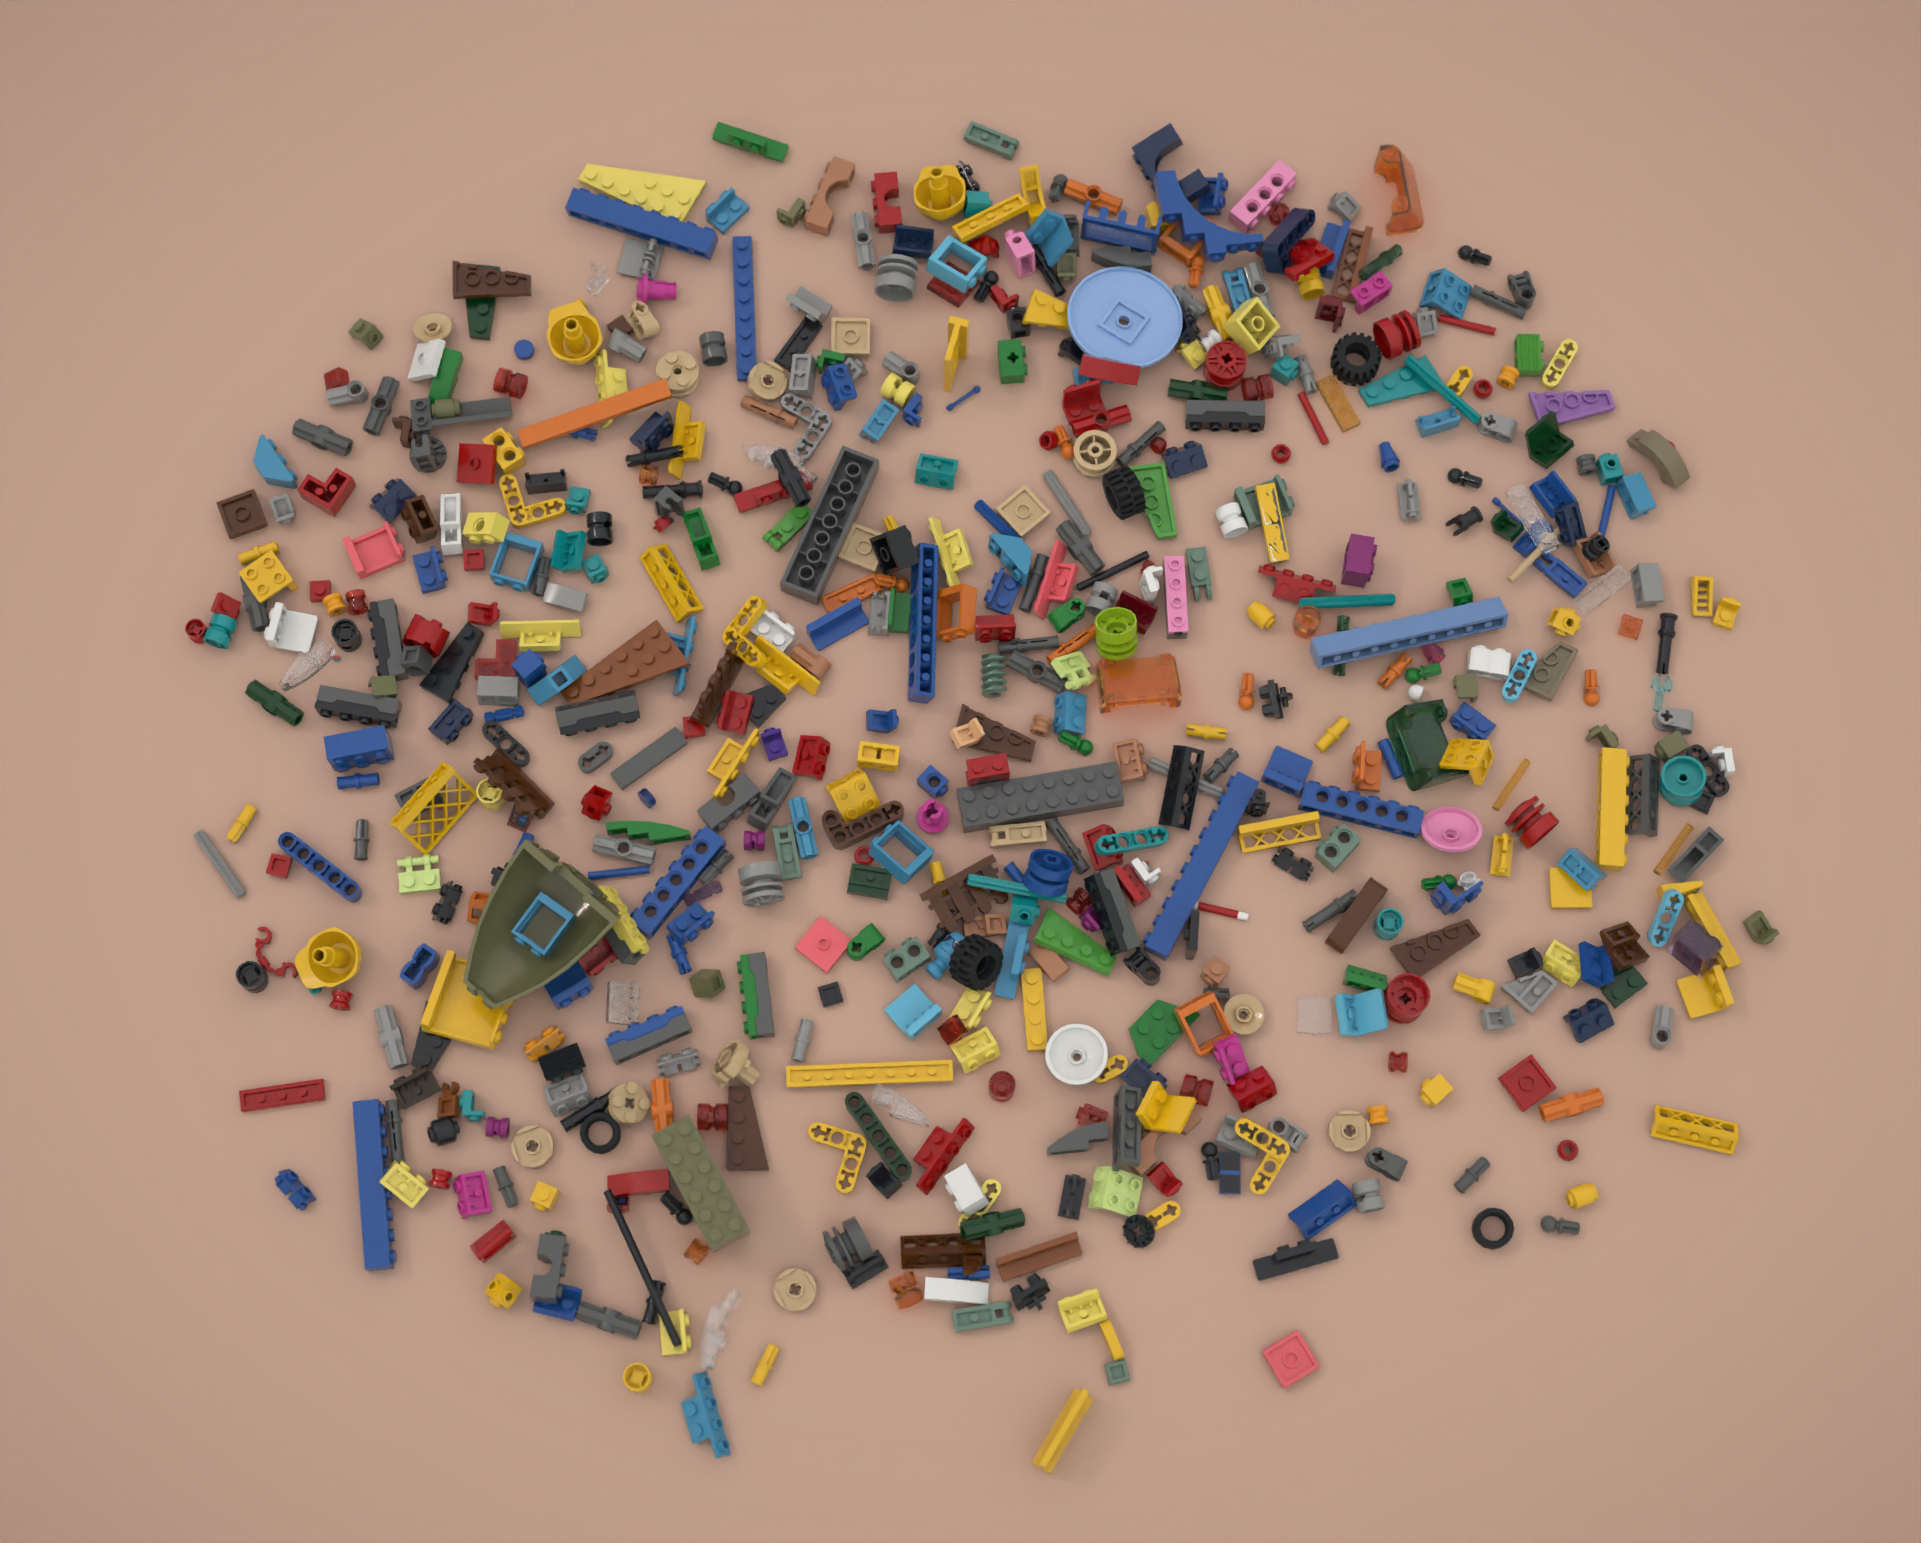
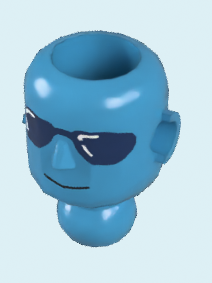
[926,932,965,980]

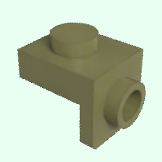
[776,198,806,228]
[1057,253,1077,280]
[348,318,383,350]
[1585,724,1619,748]
[1743,910,1779,945]

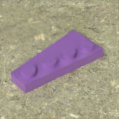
[1528,390,1616,425]

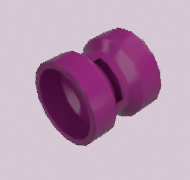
[744,830,765,851]
[485,1116,510,1139]

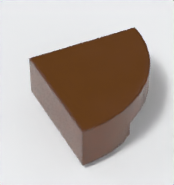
[607,315,634,335]
[962,1256,983,1276]

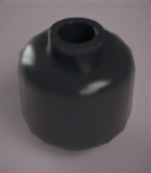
[427,1116,460,1146]

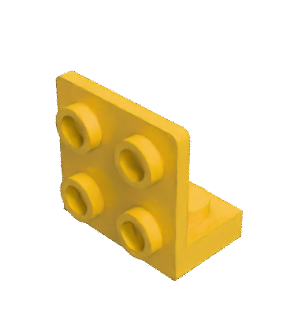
[239,550,299,603]
[1439,738,1494,785]
[824,767,882,824]
[1676,964,1735,1019]
[1136,1081,1197,1134]

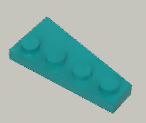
[1358,355,1443,408]

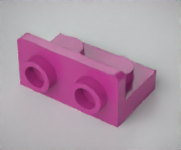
[1351,271,1393,315]
[1213,1034,1250,1085]
[453,1171,492,1219]

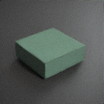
[1104,1359,1130,1386]

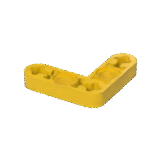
[499,474,567,529]
[722,595,767,669]
[1235,1117,1290,1194]
[808,1122,867,1194]

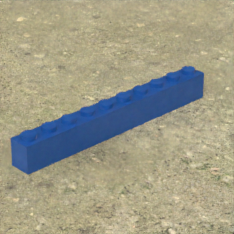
[1143,771,1259,961]

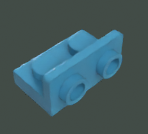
[705,187,750,235]

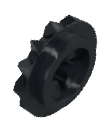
[1122,1214,1155,1248]

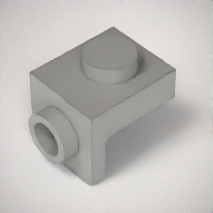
[268,492,296,524]
[1480,1005,1515,1031]

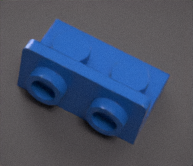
[413,546,448,594]
[984,568,1021,615]
[1449,701,1496,740]
[666,901,715,945]
[1578,941,1614,988]
[533,1284,582,1322]

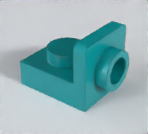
[565,486,591,515]
[582,553,609,584]

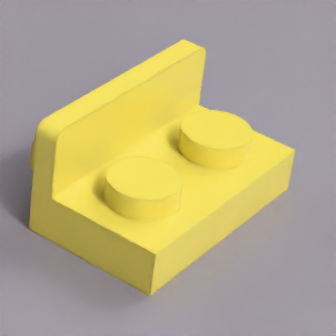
[1540,939,1581,987]
[949,987,993,1032]
[950,1026,1001,1074]
[379,1160,429,1208]
[659,1309,692,1356]

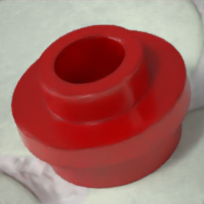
[1473,379,1493,399]
[1039,431,1058,450]
[1271,444,1291,464]
[653,516,672,533]
[854,846,874,866]
[1557,1140,1578,1161]

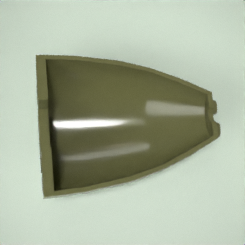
[463,839,622,1009]

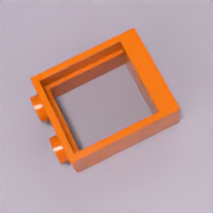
[1158,208,1215,268]
[936,583,977,643]
[1173,991,1234,1057]

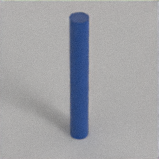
[1598,485,1616,537]
[588,865,650,880]

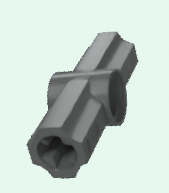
[363,376,400,436]
[292,418,353,456]
[1056,519,1105,576]
[240,576,270,632]
[1006,650,1067,694]
[576,1301,643,1339]

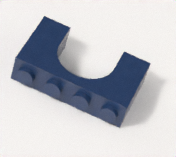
[1132,123,1211,203]

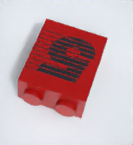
[965,753,1010,786]

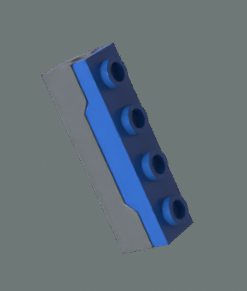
[605,1006,693,1065]

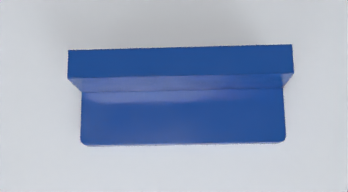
[1319,220,1351,280]
[806,597,869,651]
[1288,1180,1357,1239]

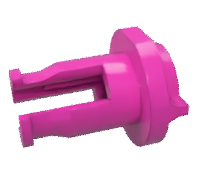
[637,273,677,304]
[917,799,949,834]

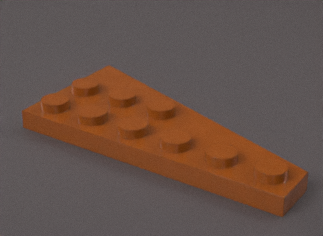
[560,619,691,704]

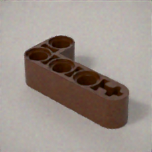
[822,801,904,850]
[1325,877,1388,954]

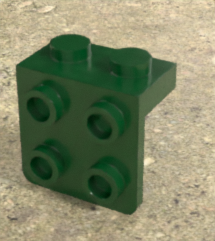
[1525,411,1575,470]

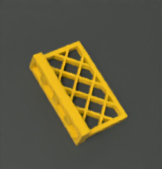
[944,315,969,392]
[389,762,477,855]
[1032,1388,1093,1474]

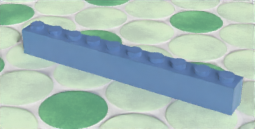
[1309,597,1508,669]

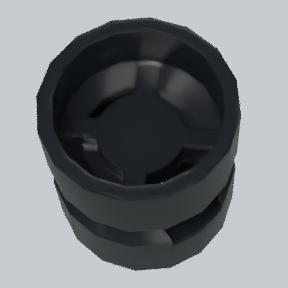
[586,511,613,546]
[331,619,362,652]
[236,961,269,993]

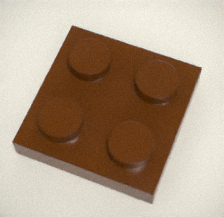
[216,489,268,540]

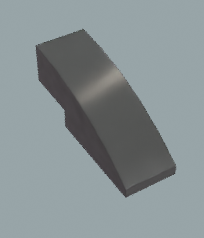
[1091,246,1152,273]
[747,767,797,831]
[1667,826,1724,883]
[1047,1121,1109,1156]

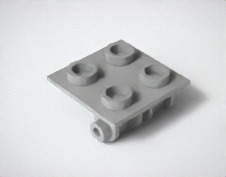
[617,238,664,280]

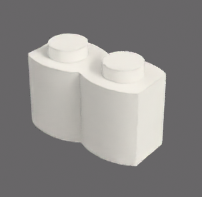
[1466,645,1511,680]

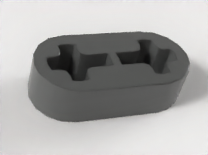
[578,741,613,774]

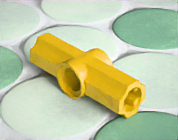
[1202,285,1234,341]

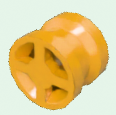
[1496,365,1520,389]
[322,593,347,617]
[1367,1105,1390,1126]

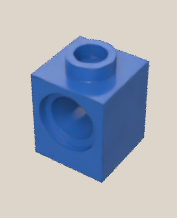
[917,764,949,799]

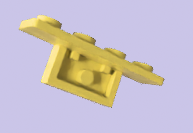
[593,349,628,428]
[928,516,974,587]
[499,620,581,652]

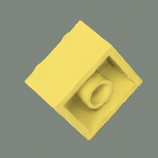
[1222,297,1280,355]

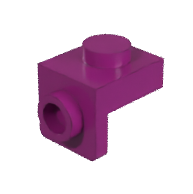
[1078,904,1101,933]

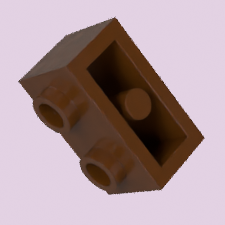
[400,494,439,544]

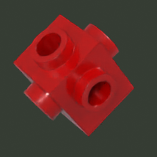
[581,785,613,821]

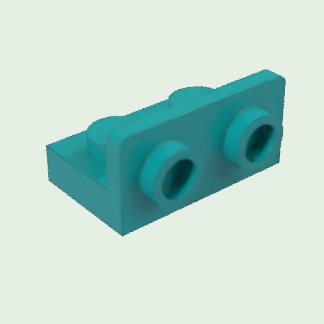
[915,453,959,490]

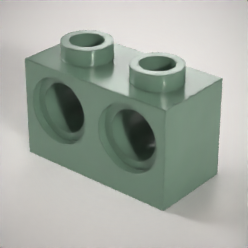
[1315,823,1362,873]
[883,936,931,983]

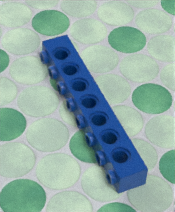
[908,543,938,704]

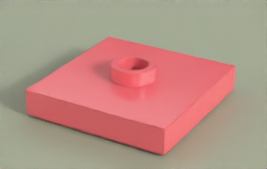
[795,916,851,973]
[1261,1330,1320,1389]

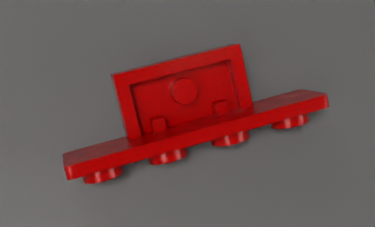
[734,471,814,513]
[1258,564,1336,603]
[913,1118,975,1195]

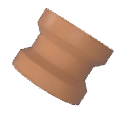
[1029,714,1053,737]

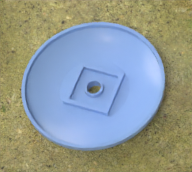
[1067,266,1183,368]

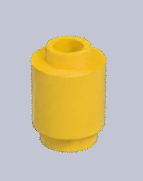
[1246,601,1276,630]
[1565,1183,1599,1209]

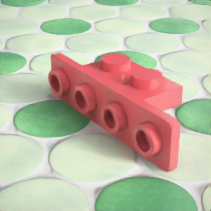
[1034,540,1079,619]

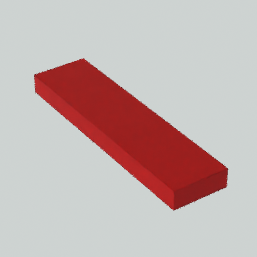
[239,1078,326,1112]

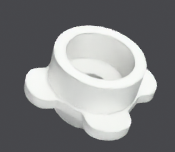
[1457,872,1481,891]

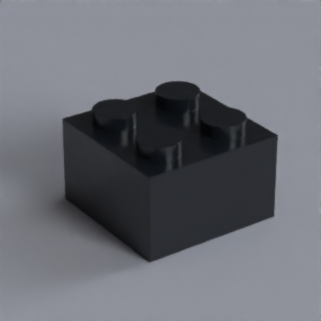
[869,525,920,575]

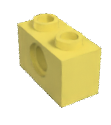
[462,512,510,544]

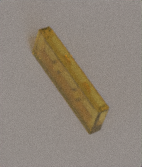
[1316,374,1361,433]

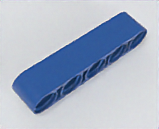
[278,832,362,903]

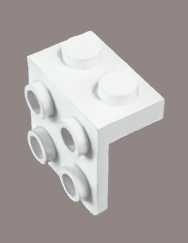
[264,602,318,654]

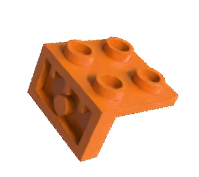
[1351,741,1382,792]

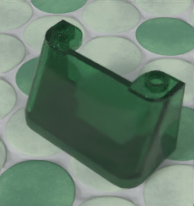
[1386,699,1469,791]

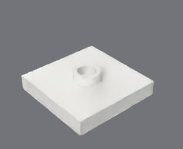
[407,338,446,382]

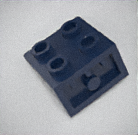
[629,411,674,451]

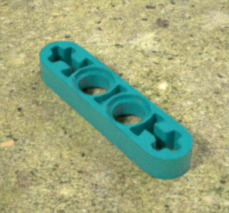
[1094,826,1169,856]

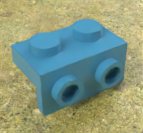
[1053,691,1087,736]

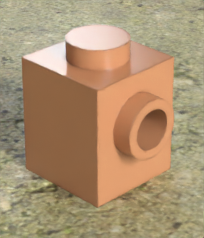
[1200,955,1231,988]

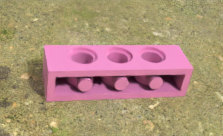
[1228,160,1297,234]

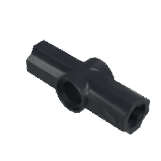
[770,449,811,508]

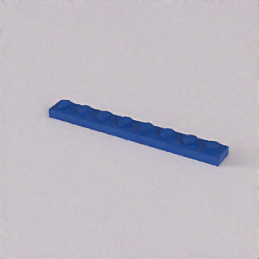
[732,236,757,382]

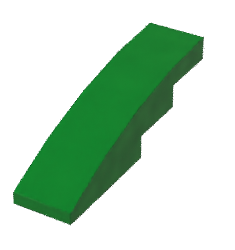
[606,821,691,845]

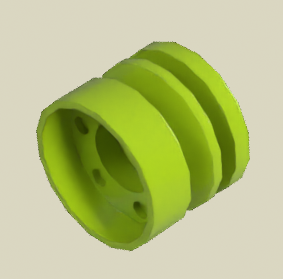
[1095,607,1138,660]

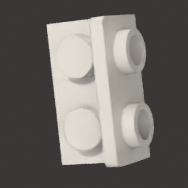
[1139,565,1163,604]
[750,610,796,652]

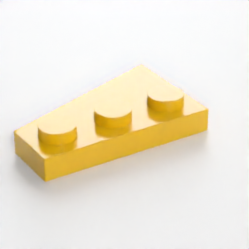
[1021,289,1069,330]

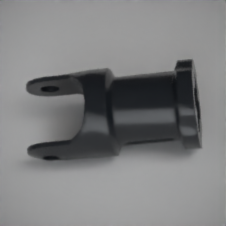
[1445,506,1483,536]

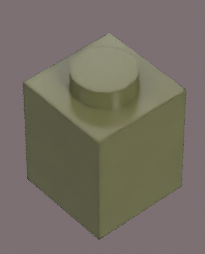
[1654,730,1689,764]

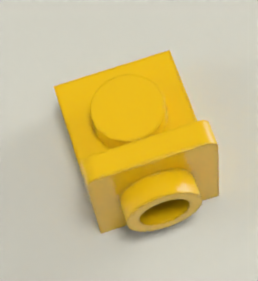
[1711,597,1741,631]

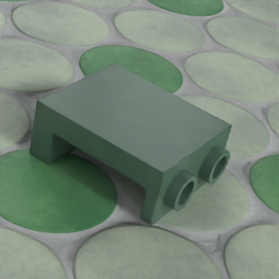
[1233,474,1294,530]

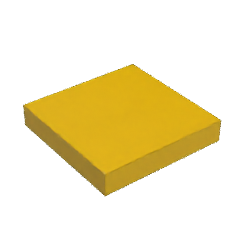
[1548,867,1592,909]

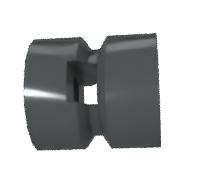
[699,331,728,367]

